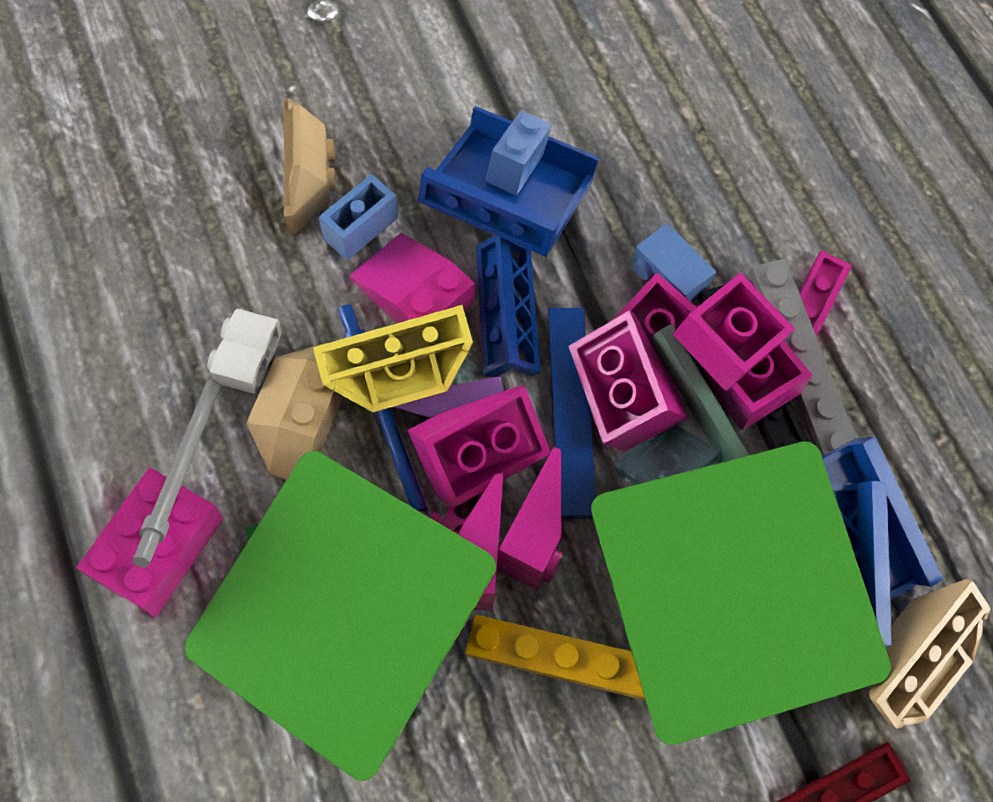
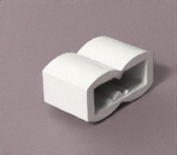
[207,309,282,395]

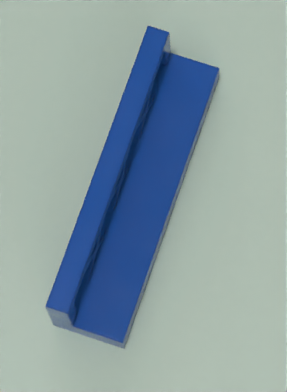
[476,235,541,377]
[831,481,892,646]

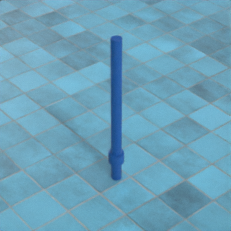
[338,304,427,512]

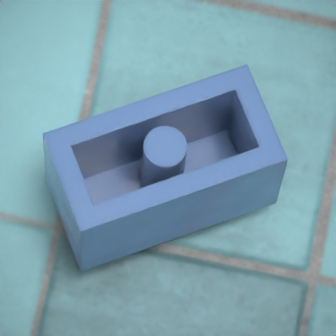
[485,110,552,196]
[319,174,398,261]
[631,223,716,302]

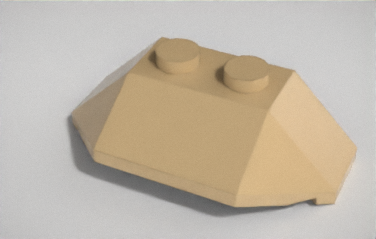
[283,98,336,235]
[246,343,343,481]
[868,579,991,729]

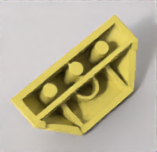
[313,305,473,413]

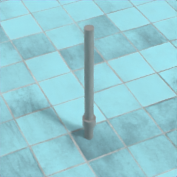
[132,380,221,568]

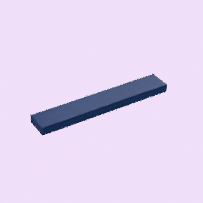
[547,308,596,519]

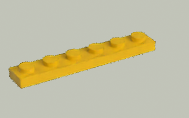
[465,615,646,701]

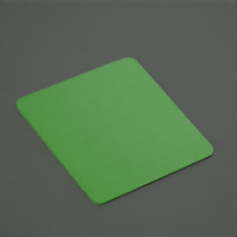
[591,441,891,745]
[185,451,496,781]

